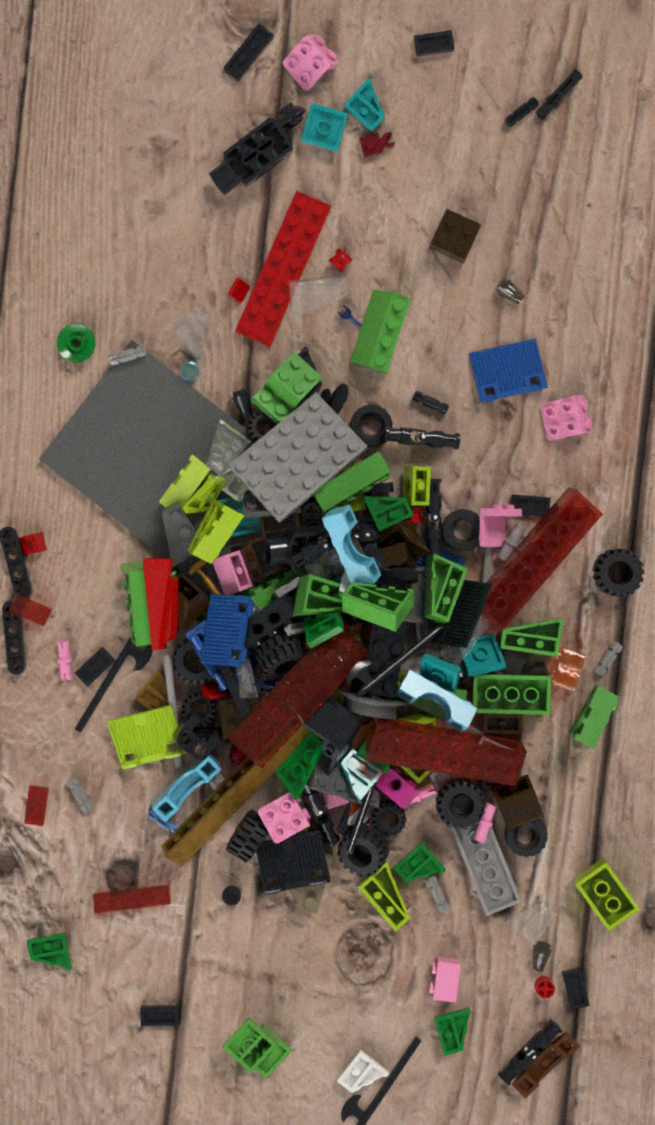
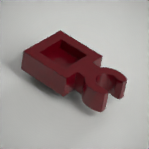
[359,132,395,158]

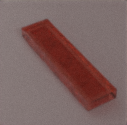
[93,884,171,913]

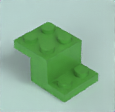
[250,352,323,424]
[222,1017,292,1079]

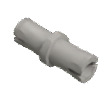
[497,523,526,562]

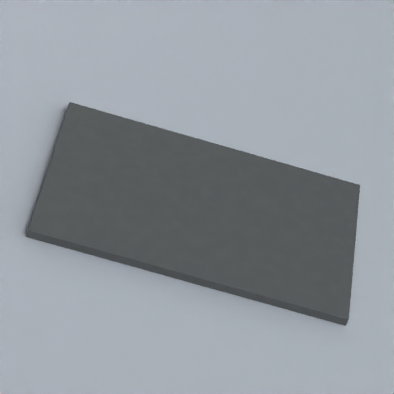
[39,340,305,606]

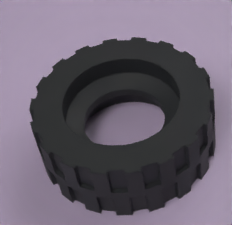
[350,404,393,448]
[442,509,480,551]
[504,819,548,857]

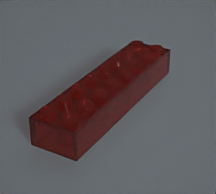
[481,487,603,631]
[228,628,369,768]
[364,717,527,786]

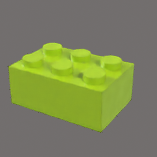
[572,858,640,931]

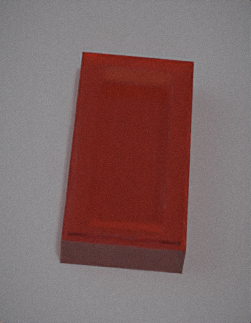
[8,593,52,626]
[24,785,49,826]

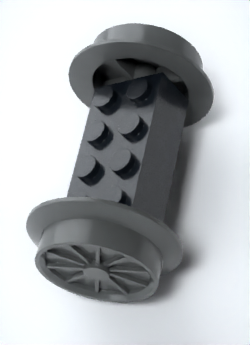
[338,601,423,719]

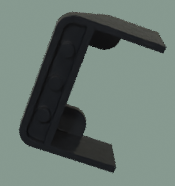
[268,679,361,774]

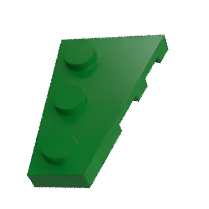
[275,731,324,799]

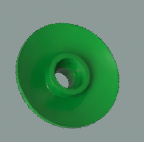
[57,324,96,363]

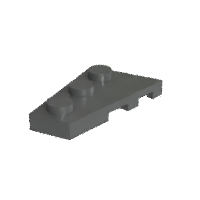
[161,501,196,568]

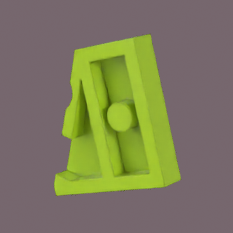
[182,476,227,514]

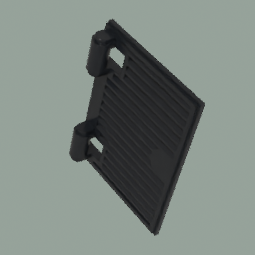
[431,580,493,648]
[256,830,331,894]

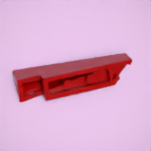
[143,557,178,650]

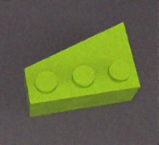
[159,455,214,513]
[187,499,244,564]
[355,861,410,931]

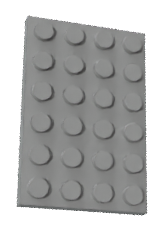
[228,392,368,523]

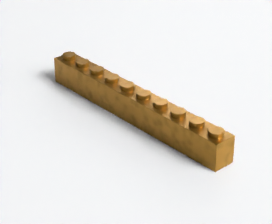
[161,719,310,867]

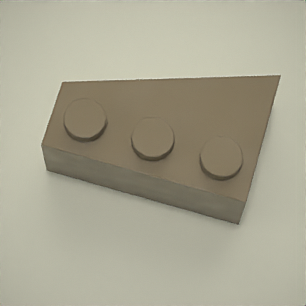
[297,852,333,914]

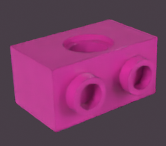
[376,765,420,809]

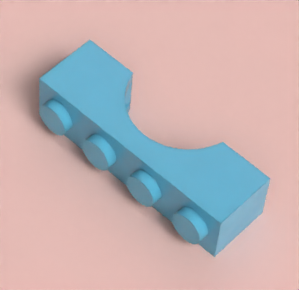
[322,505,381,584]
[395,670,477,733]
[151,753,222,822]

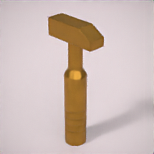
[189,560,222,595]

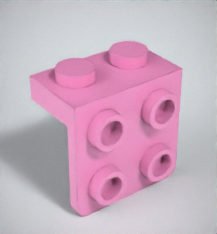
[283,34,340,91]
[541,395,592,441]
[479,504,522,547]
[258,790,311,843]

